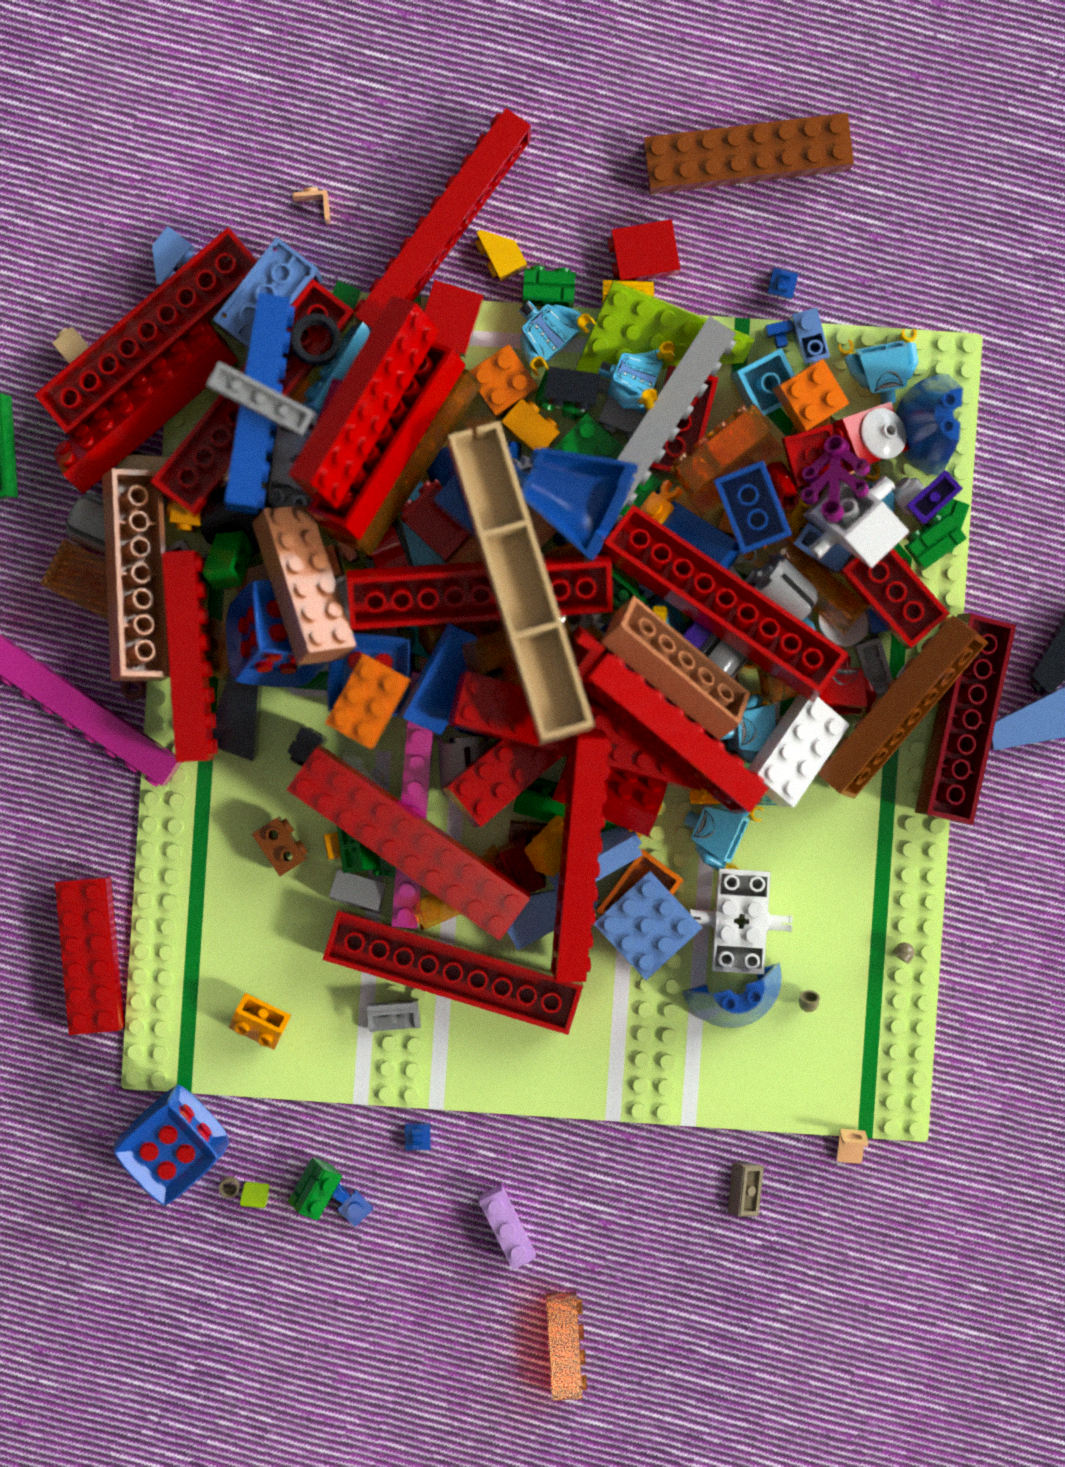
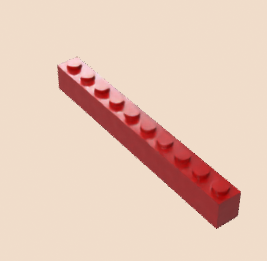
[550,730,612,982]

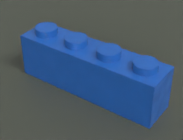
[655,490,741,570]

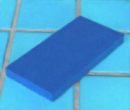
[398,623,492,735]

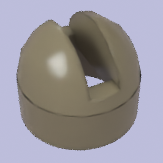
[892,942,915,964]
[799,990,820,1012]
[219,1175,240,1198]

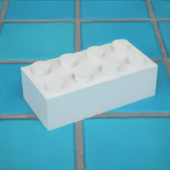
[747,694,850,807]

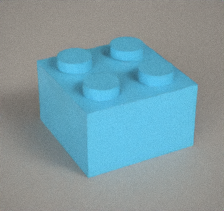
[730,348,795,420]

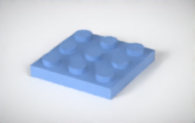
[595,870,703,980]

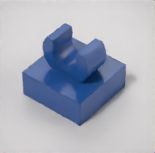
[767,268,798,300]
[764,320,793,349]
[405,1123,431,1151]

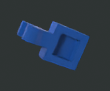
[332,1183,374,1227]

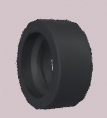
[291,313,341,367]

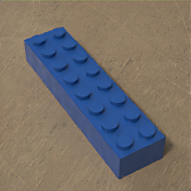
[225,292,295,515]

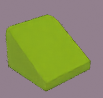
[240,1182,270,1208]

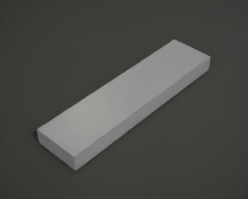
[206,361,314,437]

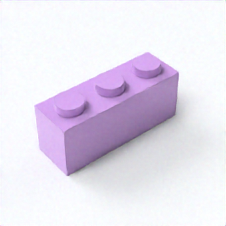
[479,1185,536,1270]

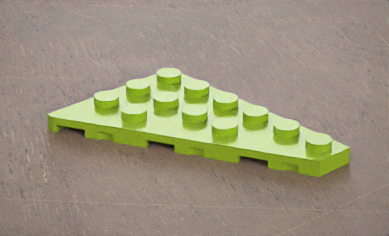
[574,280,754,373]

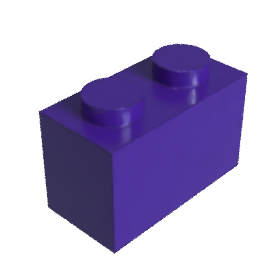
[904,470,963,526]

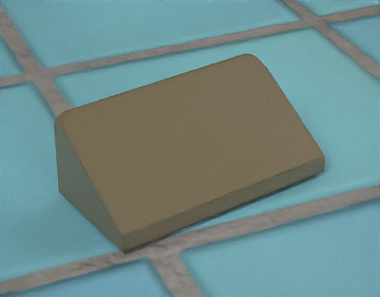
[728,1163,764,1216]

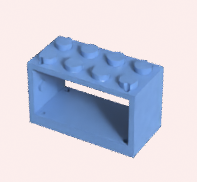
[213,237,323,351]

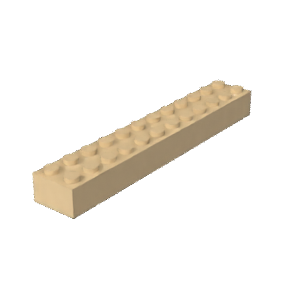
[447,421,594,745]

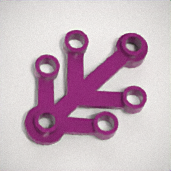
[801,435,870,523]

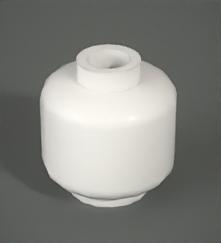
[893,477,925,515]

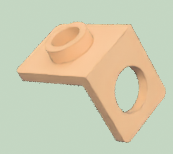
[292,187,331,225]
[836,1129,868,1164]

